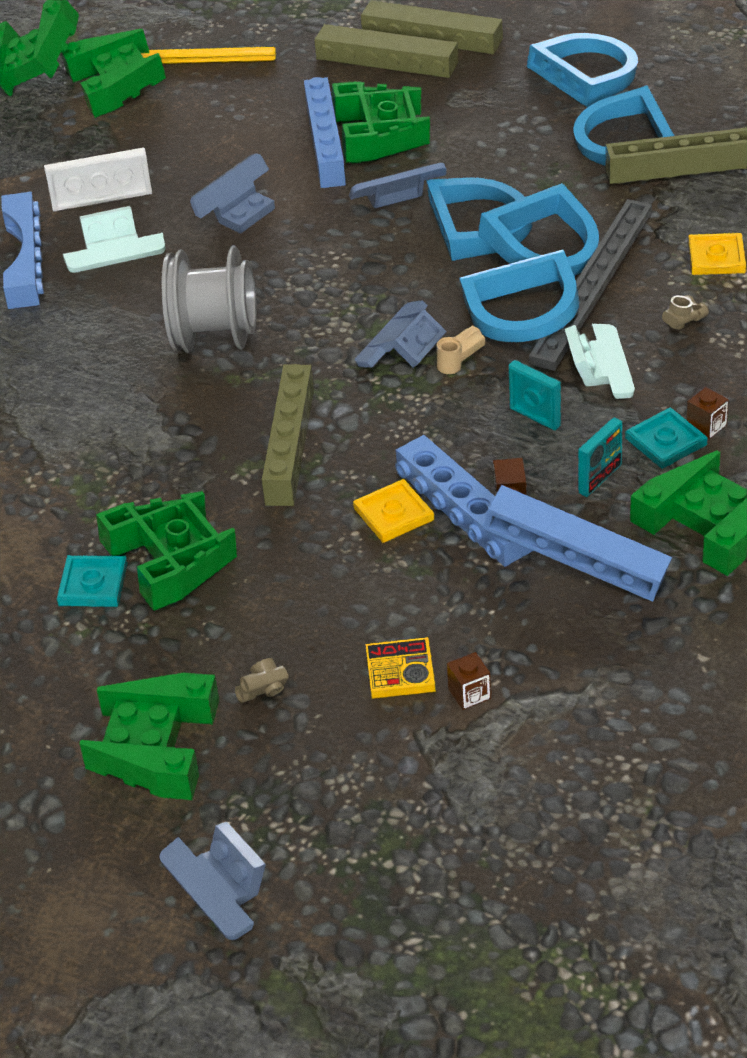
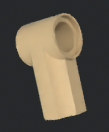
[437,325,485,374]

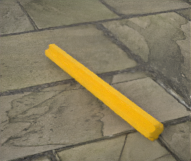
[142,47,276,64]

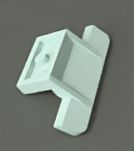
[63,206,165,273]
[565,324,635,399]

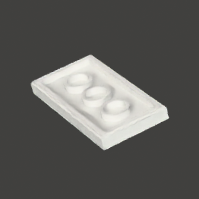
[44,148,152,212]

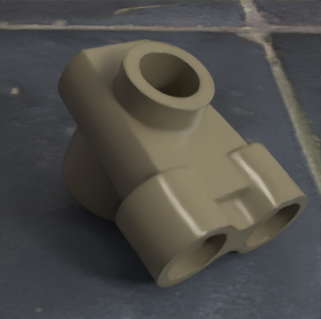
[662,295,709,329]
[235,658,289,703]

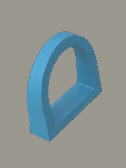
[527,33,638,107]
[573,85,674,165]
[426,178,532,261]
[478,183,599,276]
[459,250,579,342]

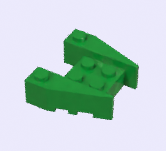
[0,0,79,96]
[61,28,166,118]
[332,82,430,163]
[630,450,747,576]
[96,491,237,611]
[79,673,219,800]

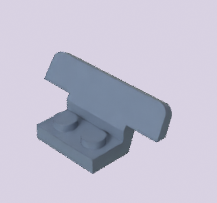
[190,154,275,234]
[349,163,447,209]
[355,301,447,368]
[159,822,266,940]

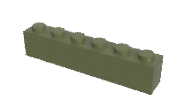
[361,0,503,54]
[315,24,458,78]
[605,128,747,184]
[262,364,314,506]

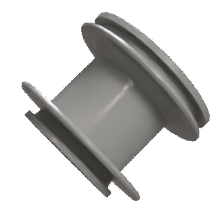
[162,245,257,353]

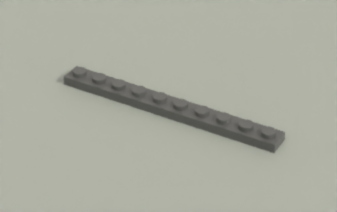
[529,199,652,371]

